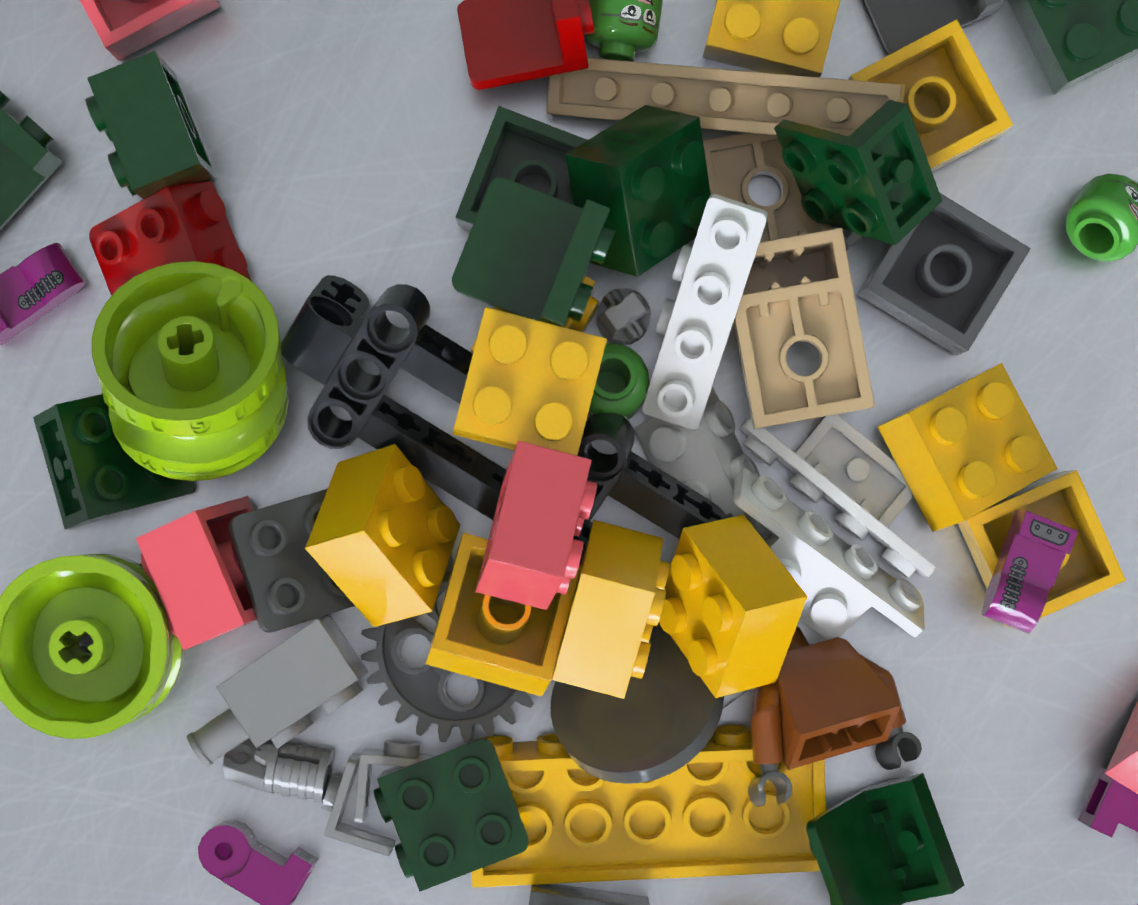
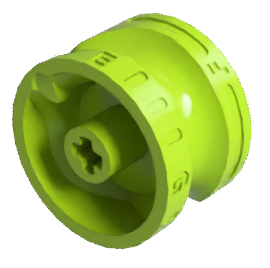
[91,261,289,481]
[0,553,186,739]

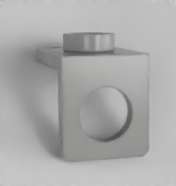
[354,741,435,823]
[321,753,396,856]

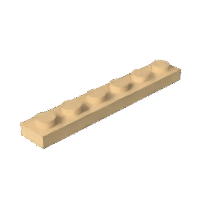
[546,57,905,136]

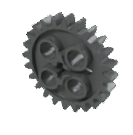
[361,555,534,743]

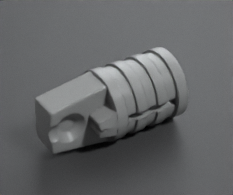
[597,288,651,346]
[223,739,334,803]

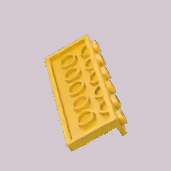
[471,724,826,888]

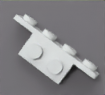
[642,194,768,431]
[634,349,773,541]
[740,414,936,579]
[733,467,925,640]

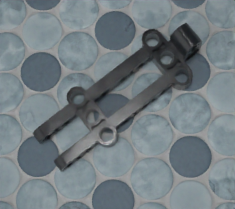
[281,275,727,566]

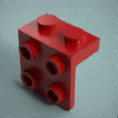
[457,0,595,90]
[89,181,251,296]

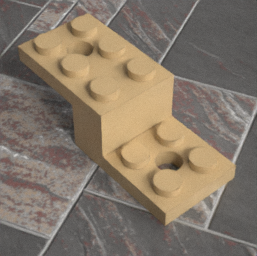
[703,133,875,429]

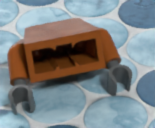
[748,626,922,807]

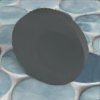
[551,623,724,784]

